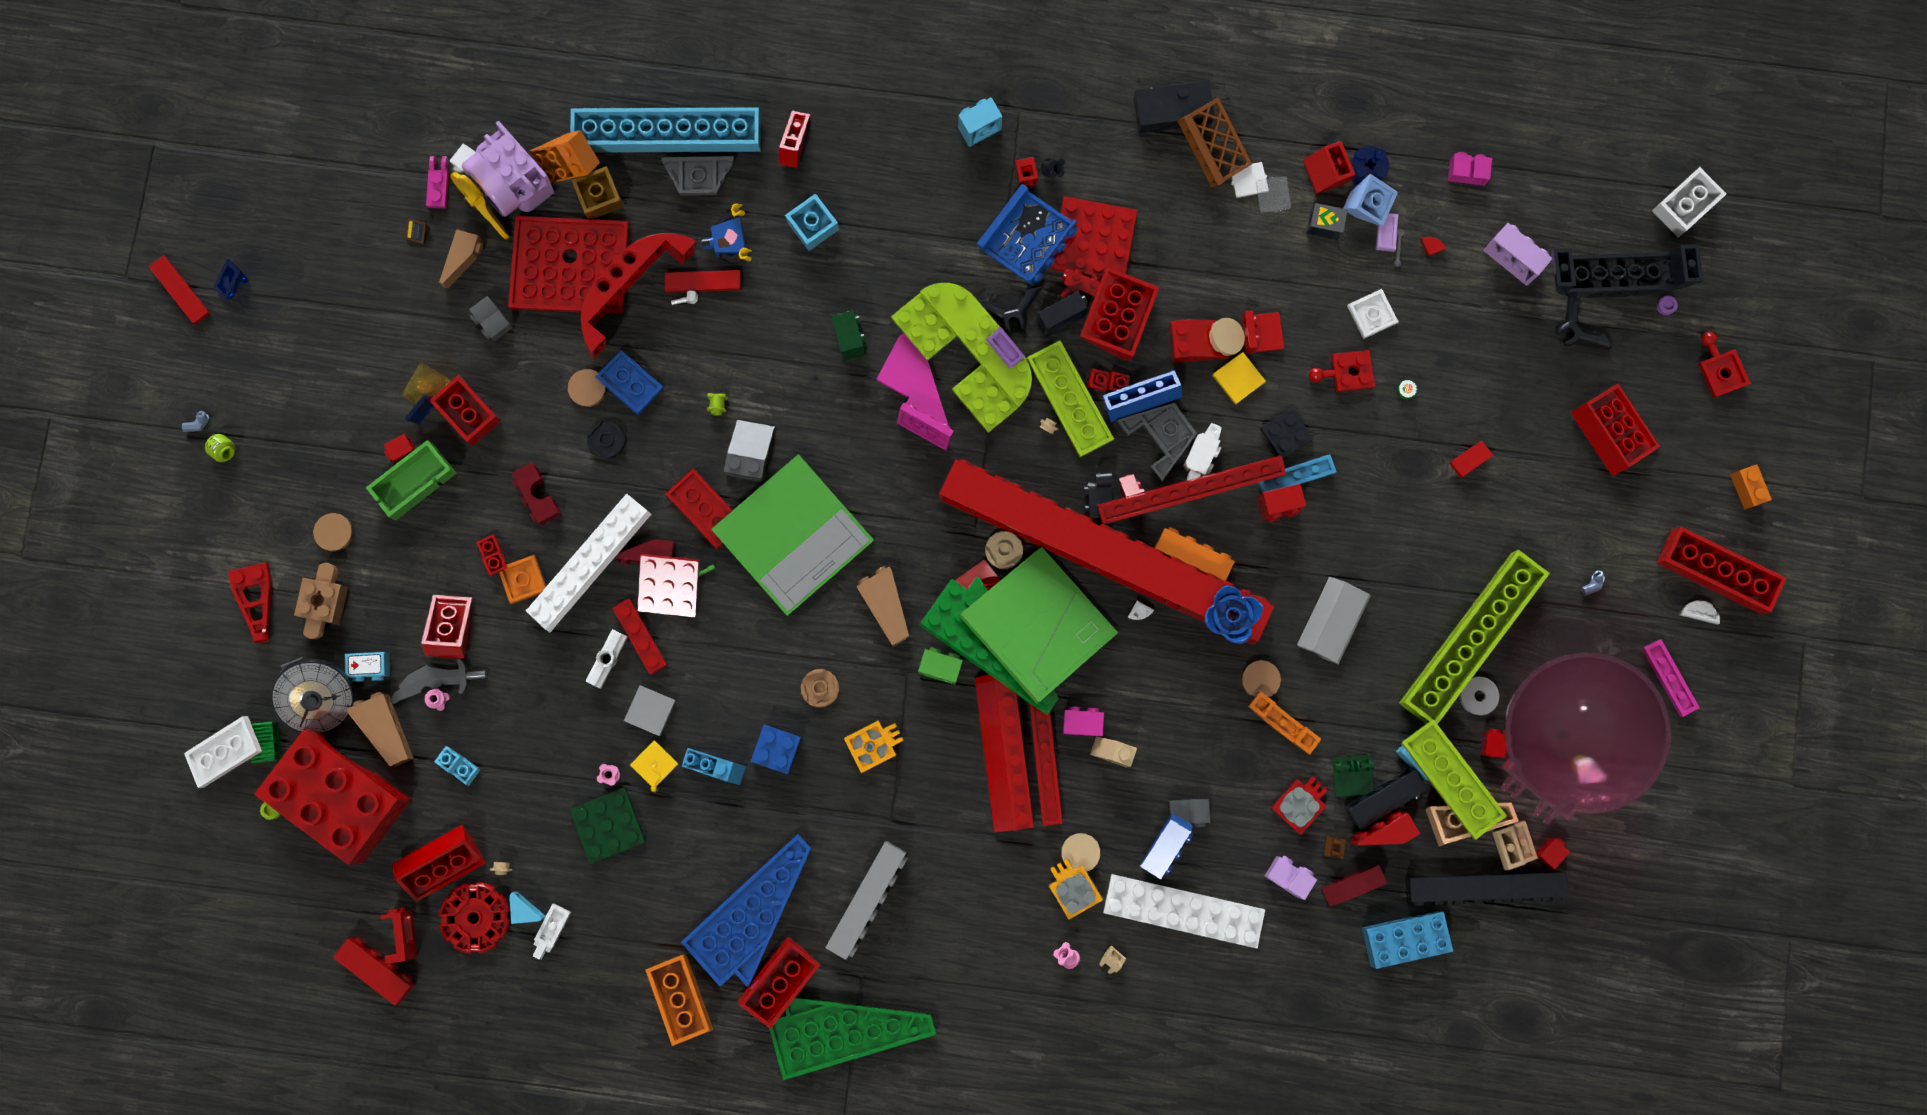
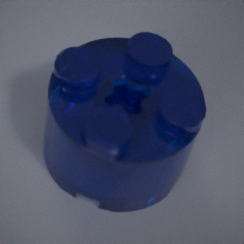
[1350,146,1389,186]

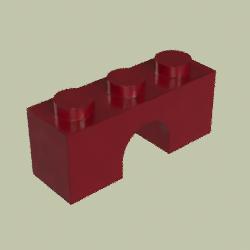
[512,462,562,525]

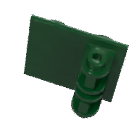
[1332,755,1375,797]

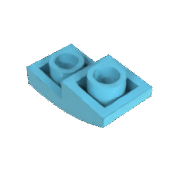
[434,746,480,786]

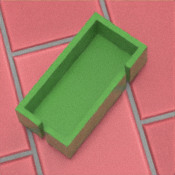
[366,440,457,521]

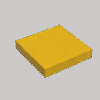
[1212,352,1266,405]

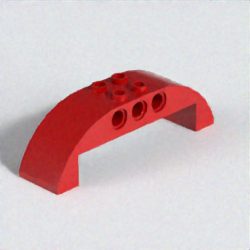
[581,233,696,360]

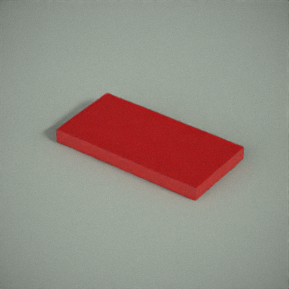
[665,468,733,550]

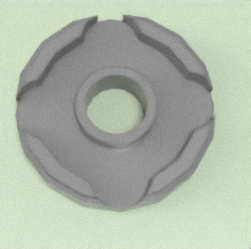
[1459,677,1499,715]

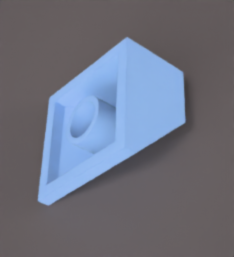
[1343,174,1398,226]

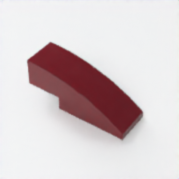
[1321,864,1387,906]

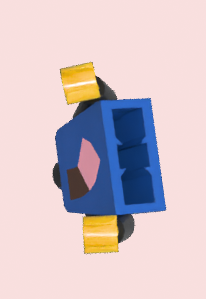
[702,204,752,264]

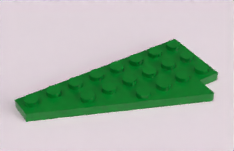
[919,576,1058,715]

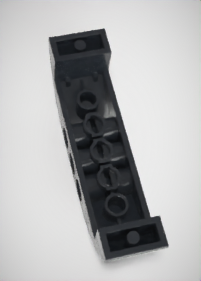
[1551,244,1703,298]

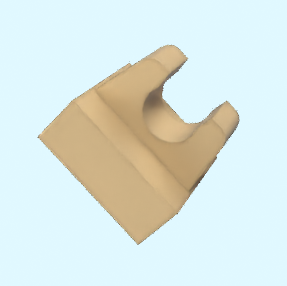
[1100,945,1126,974]

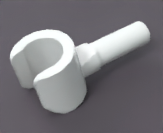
[671,291,698,305]

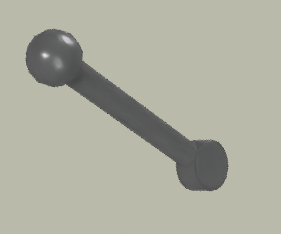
[1394,229,1404,267]

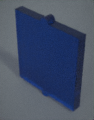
[404,394,434,424]

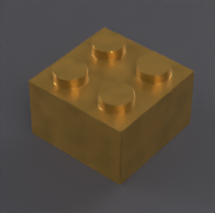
[572,166,624,219]

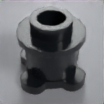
[1041,158,1064,178]

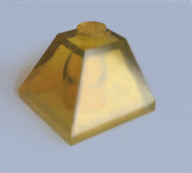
[402,362,451,405]

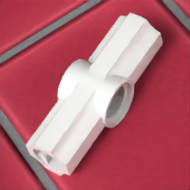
[586,629,628,689]

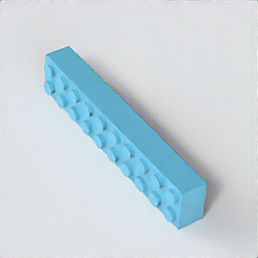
[570,108,761,152]

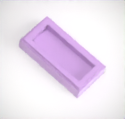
[1376,213,1398,252]

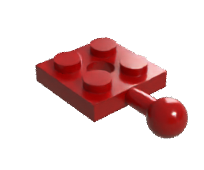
[1698,332,1751,398]
[1309,350,1375,392]

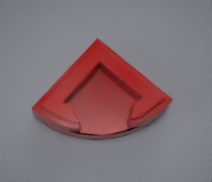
[1420,237,1446,257]

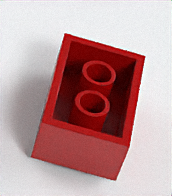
[429,375,501,446]

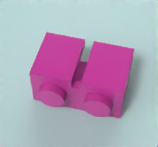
[1448,152,1492,186]
[1063,707,1104,737]

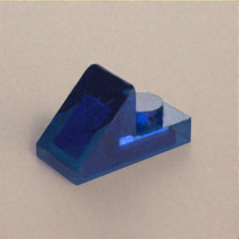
[213,259,249,300]

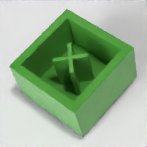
[918,647,963,685]

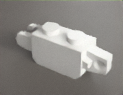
[1184,423,1222,481]

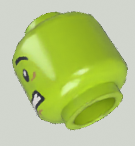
[205,434,235,462]

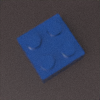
[751,725,802,775]

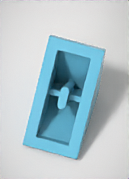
[510,891,546,924]

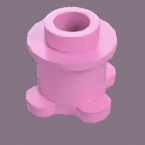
[425,688,450,711]
[597,764,620,785]
[1053,942,1080,969]

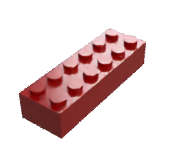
[1656,526,1787,615]

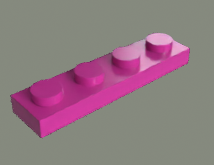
[1642,639,1700,717]

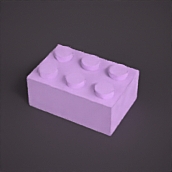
[1483,223,1552,286]

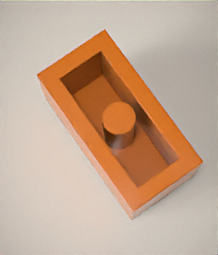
[1730,464,1772,510]

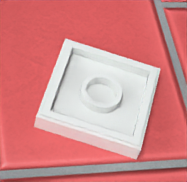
[1347,289,1398,339]

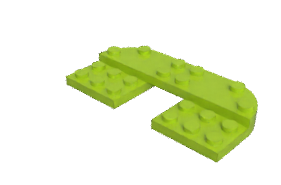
[891,283,1032,433]

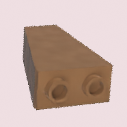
[856,566,909,647]
[347,692,414,767]

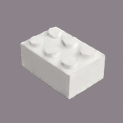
[1652,167,1726,237]

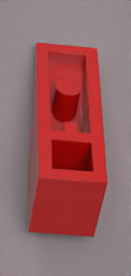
[779,111,810,168]

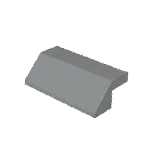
[1297,577,1371,664]

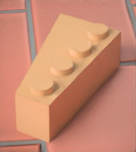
[1425,802,1518,846]

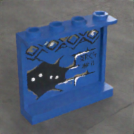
[977,184,1078,286]

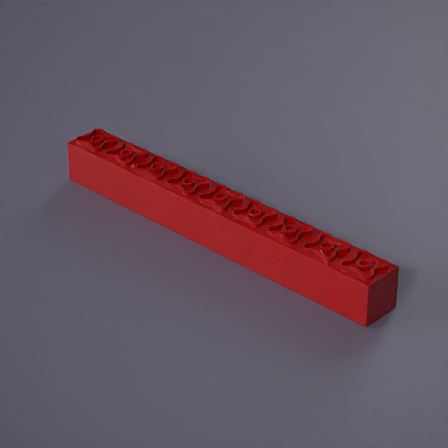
[939,459,1274,645]

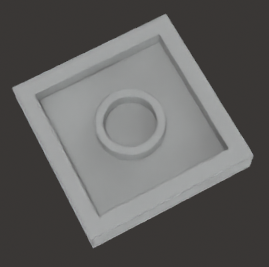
[624,685,676,736]

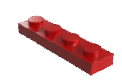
[612,599,667,675]

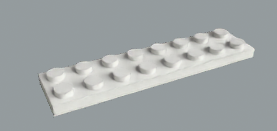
[526,494,651,632]
[1103,874,1265,948]

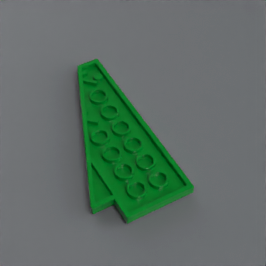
[769,997,936,1080]

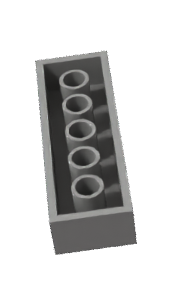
[825,841,908,960]

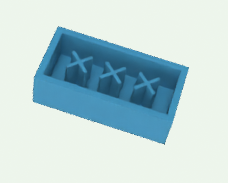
[1362,911,1453,969]

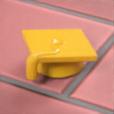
[630,740,678,792]

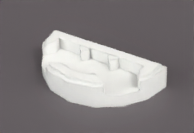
[1680,600,1720,624]

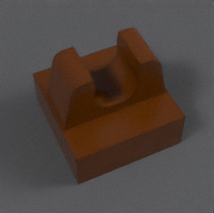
[1323,836,1346,859]

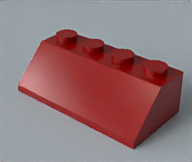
[392,825,485,902]
[738,937,820,1029]

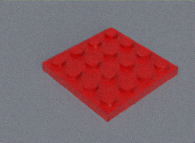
[1050,196,1137,278]

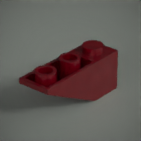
[614,539,676,566]

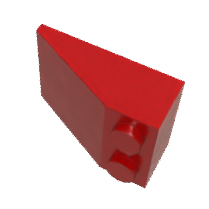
[1169,319,1229,363]
[421,595,472,659]

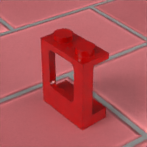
[380,907,417,964]

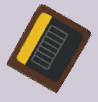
[405,218,430,245]

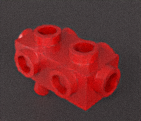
[1060,267,1102,299]

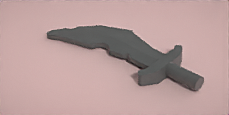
[391,659,487,704]

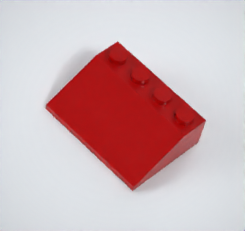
[1080,267,1159,361]
[1570,383,1660,476]

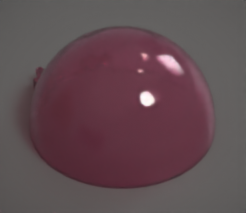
[1501,652,1671,825]

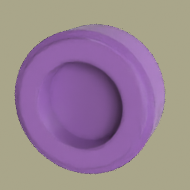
[1657,295,1678,315]

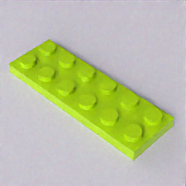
[1027,341,1114,458]
[1401,720,1507,840]

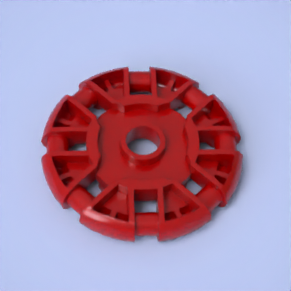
[439,882,510,954]

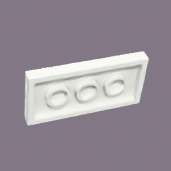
[184,716,262,788]

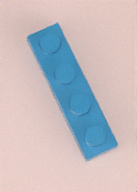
[1258,454,1336,493]

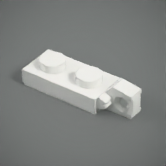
[533,904,571,960]

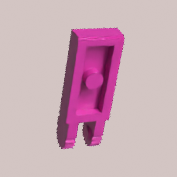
[426,156,449,208]

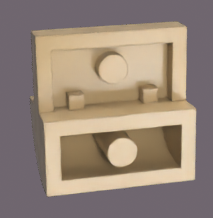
[1491,821,1538,870]

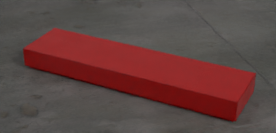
[149,255,211,325]
[665,270,741,293]

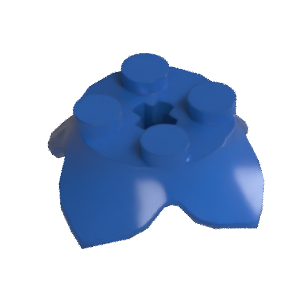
[1205,585,1263,644]

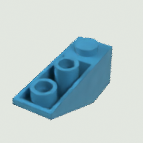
[682,748,746,785]

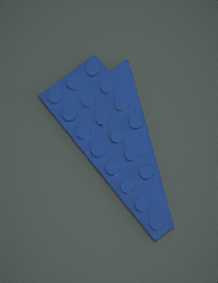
[681,834,811,987]

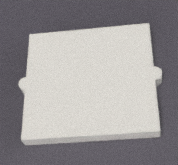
[1231,162,1269,198]

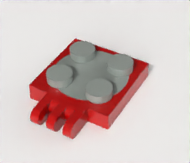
[1271,776,1328,835]

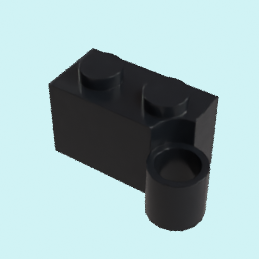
[1084,472,1112,521]

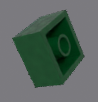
[831,310,867,361]

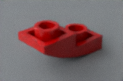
[1087,368,1130,393]
[1449,441,1493,478]
[476,534,508,576]

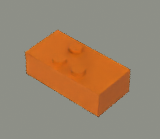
[645,954,714,1046]

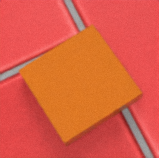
[499,555,546,604]

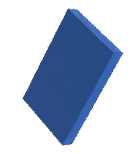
[595,350,664,415]

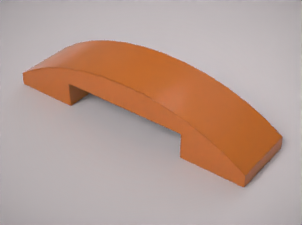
[1248,691,1321,755]

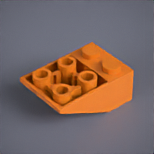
[529,130,600,183]

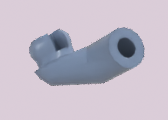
[182,411,209,432]
[1581,570,1605,596]

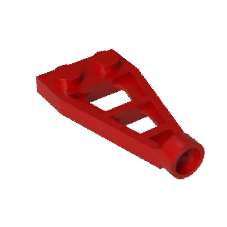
[228,562,272,643]

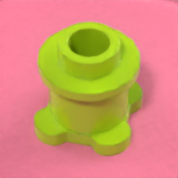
[707,393,728,415]

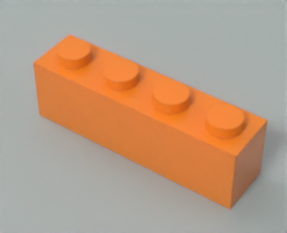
[1155,527,1235,581]

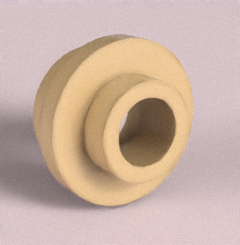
[1040,418,1058,434]

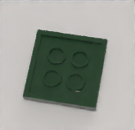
[570,787,646,864]

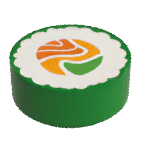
[1397,380,1417,399]

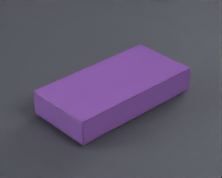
[986,327,1025,369]

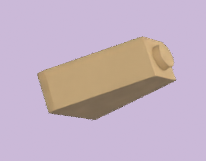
[1090,736,1137,768]

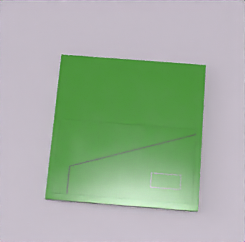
[959,547,1118,704]

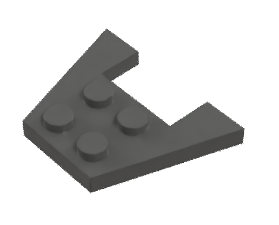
[1117,403,1197,482]

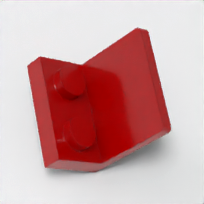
[1242,310,1284,354]

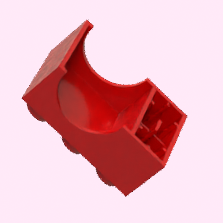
[254,729,412,865]

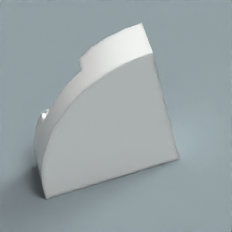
[1127,601,1154,620]

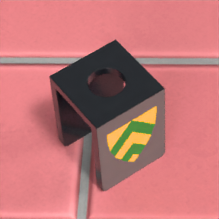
[1306,203,1347,240]

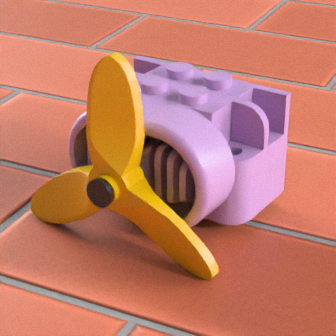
[450,121,554,240]

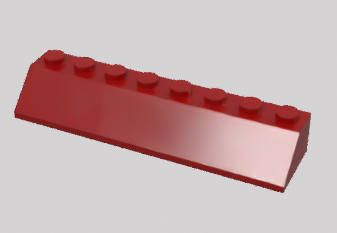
[975,675,1034,832]

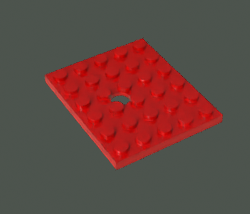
[508,216,629,314]

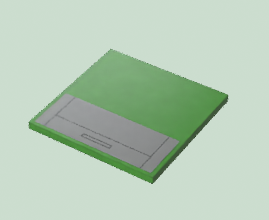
[711,454,874,616]

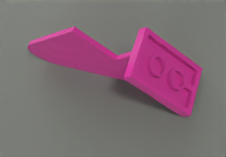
[877,334,954,451]

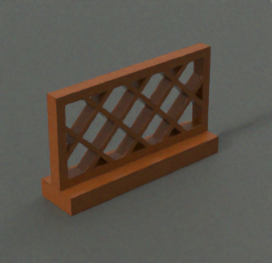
[1177,98,1252,187]

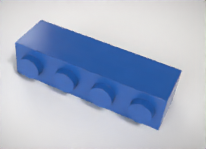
[1103,370,1182,422]

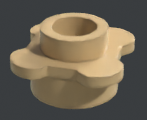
[490,862,512,875]

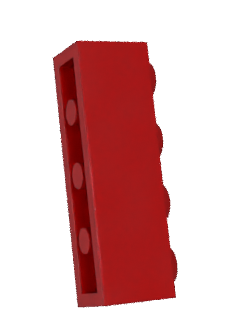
[333,936,415,1006]

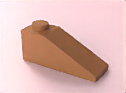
[439,229,483,288]

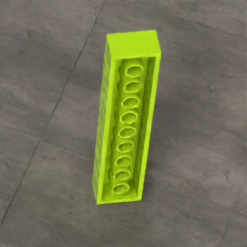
[1399,550,1550,724]

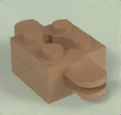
[294,563,348,640]

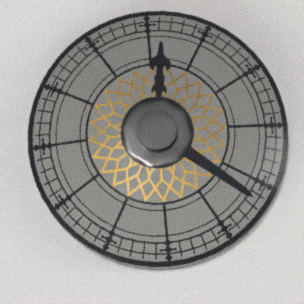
[271,659,354,733]

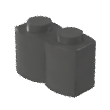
[469,296,513,341]
[1168,799,1210,827]

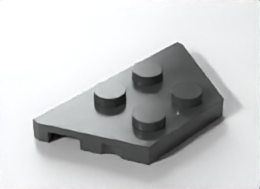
[662,156,734,196]

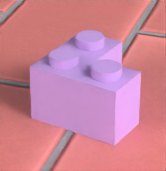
[1265,855,1317,900]

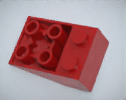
[1349,811,1420,845]

